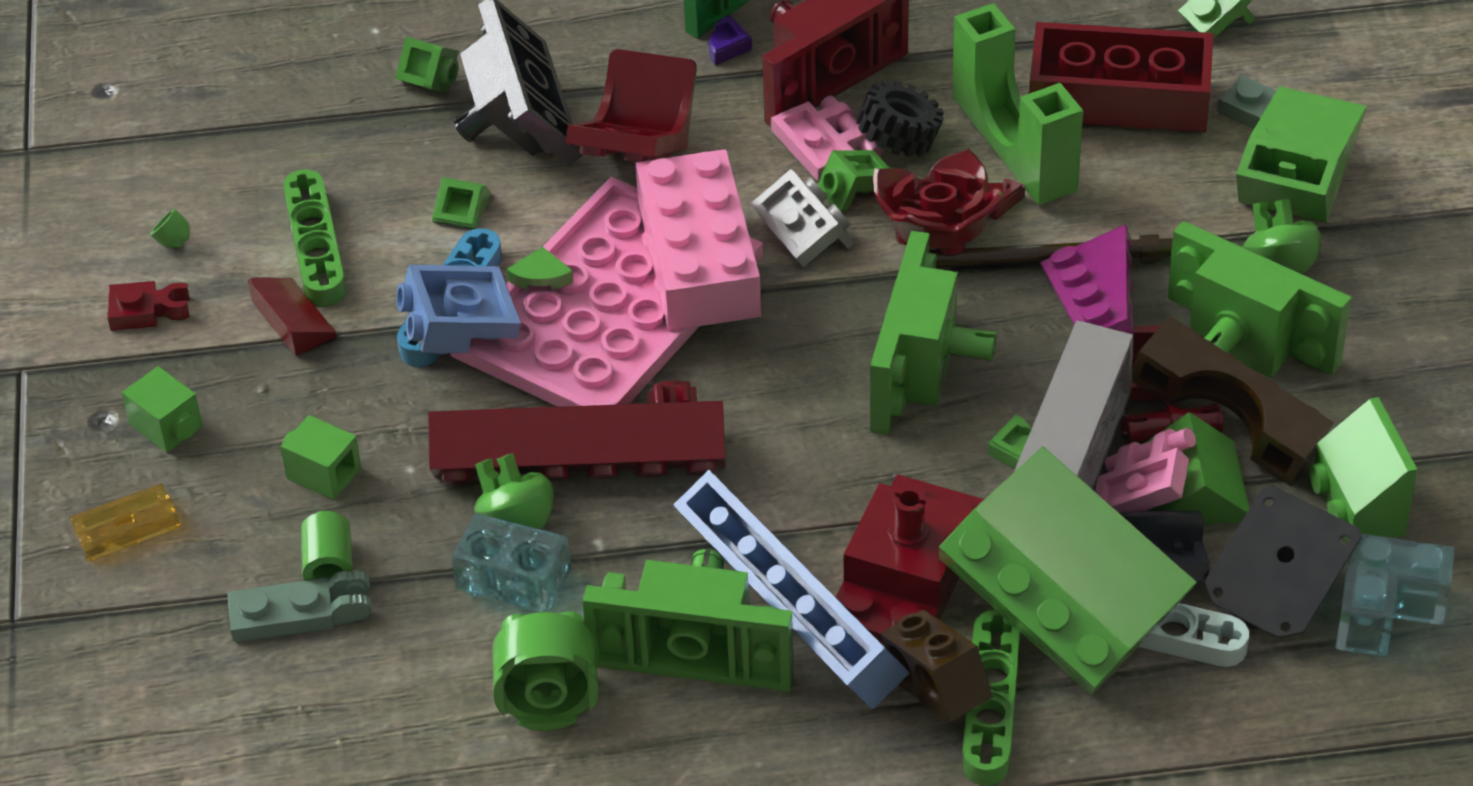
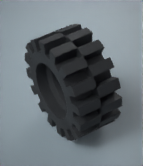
[856,80,944,157]

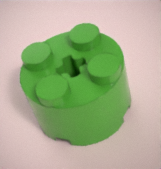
[492,611,599,731]

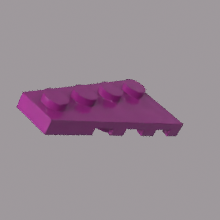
[1040,224,1133,335]

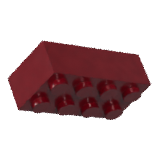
[1029,22,1214,132]

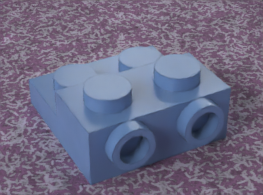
[396,265,521,354]

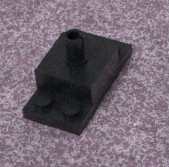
[453,0,583,165]

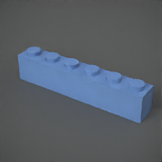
[674,470,910,710]

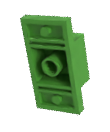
[1167,221,1352,378]
[870,231,997,435]
[582,549,794,692]

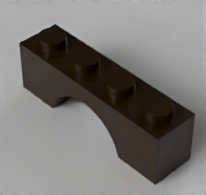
[1132,316,1334,486]

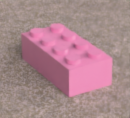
[635,149,762,331]

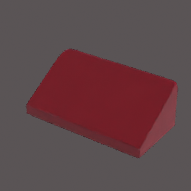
[248,277,337,356]

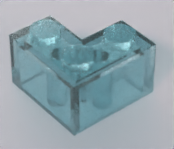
[1335,533,1455,657]

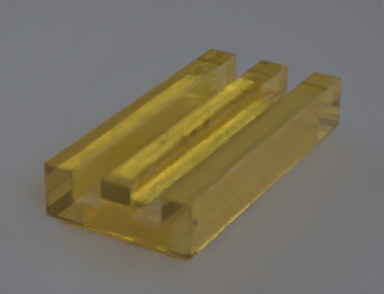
[69,483,181,562]

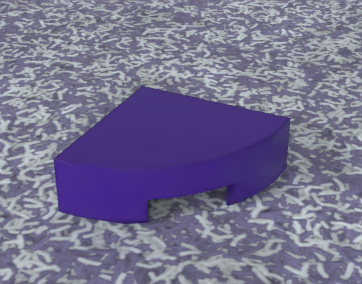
[709,15,752,65]

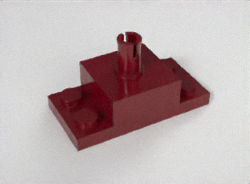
[762,0,909,127]
[835,474,984,647]

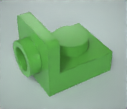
[817,150,890,212]

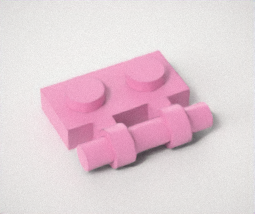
[771,96,883,182]
[1095,428,1196,512]

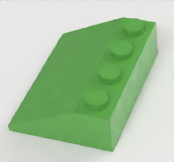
[939,446,1197,697]

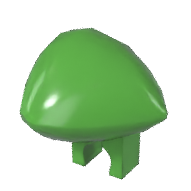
[1243,199,1321,274]
[474,453,554,534]

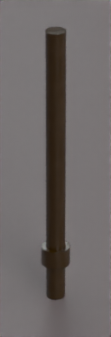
[929,234,1173,268]

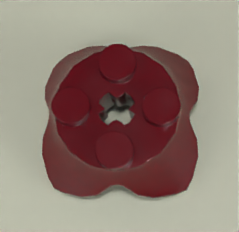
[873,148,1004,255]

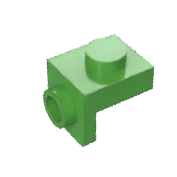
[1178,0,1255,39]
[395,37,459,93]

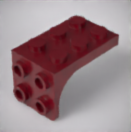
[566,49,697,162]

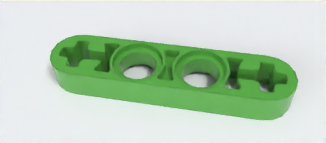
[283,169,346,307]
[962,610,1020,786]

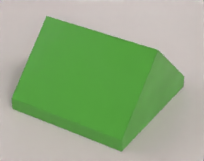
[1145,412,1249,525]

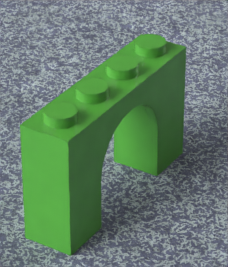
[952,3,1083,206]

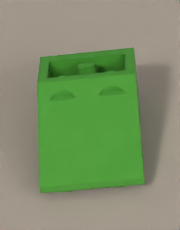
[1236,86,1367,223]

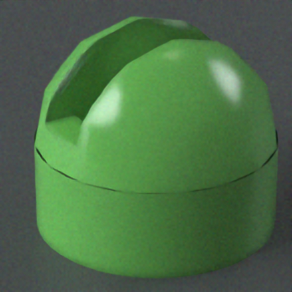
[150,208,190,249]

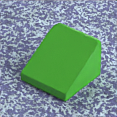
[432,177,491,229]

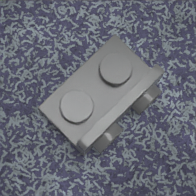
[750,169,855,267]

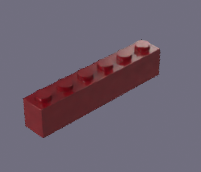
[428,401,726,485]

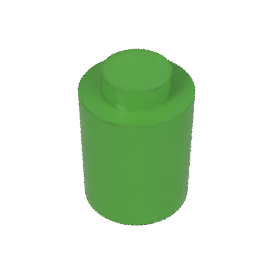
[301,511,353,581]

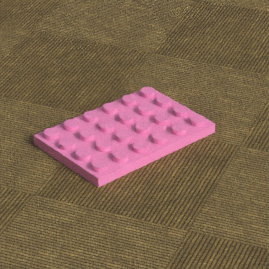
[451,176,763,407]

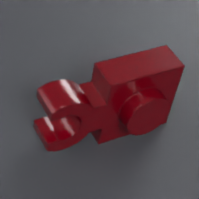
[107,281,190,331]
[648,380,697,403]

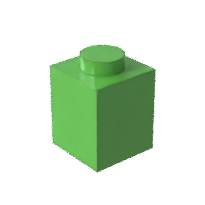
[121,366,203,453]
[280,415,362,500]

